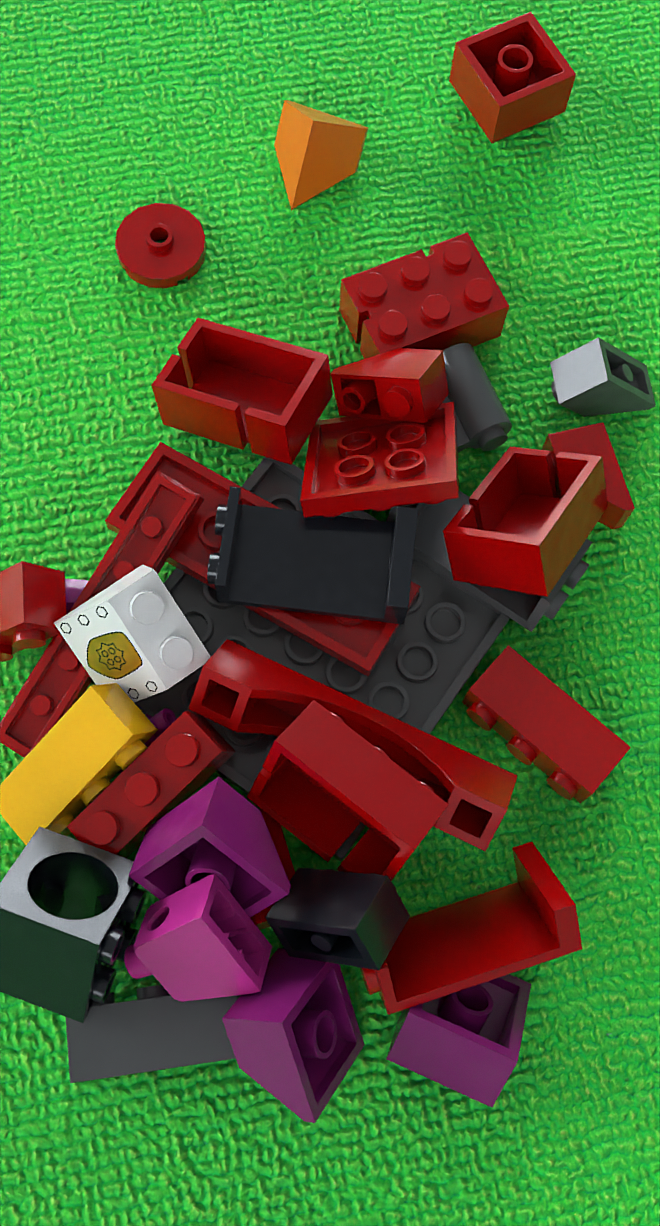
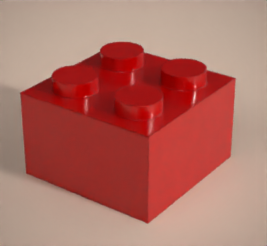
[449,11,576,143]

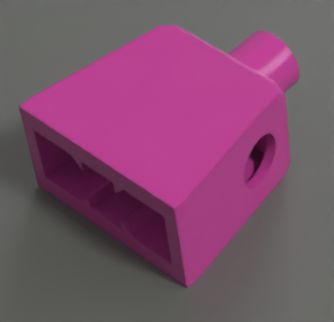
[124,873,272,1002]

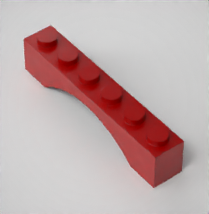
[188,639,517,852]

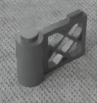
[442,343,512,452]

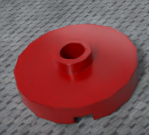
[115,203,206,288]

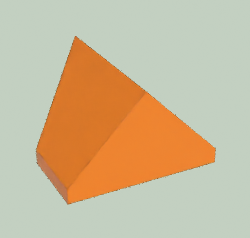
[274,100,369,210]

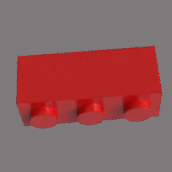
[462,645,631,803]
[67,711,236,858]

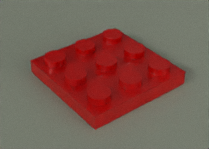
[300,402,459,517]

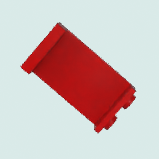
[360,842,582,1015]

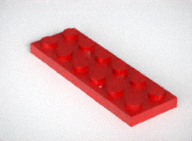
[105,442,421,677]

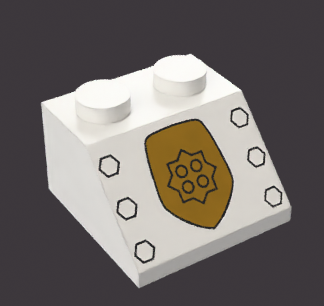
[54,564,211,702]

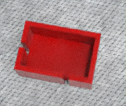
[339,232,509,359]
[151,318,333,465]
[443,446,608,597]
[247,700,449,881]

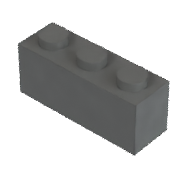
[66,985,240,1083]

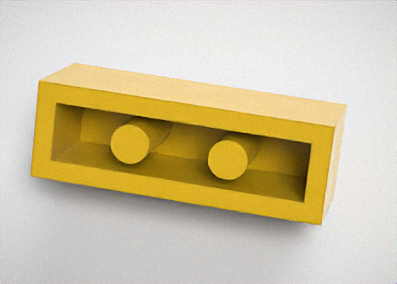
[0,683,158,845]

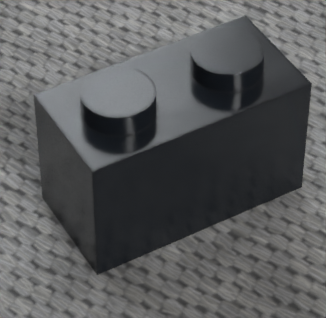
[265,867,410,970]

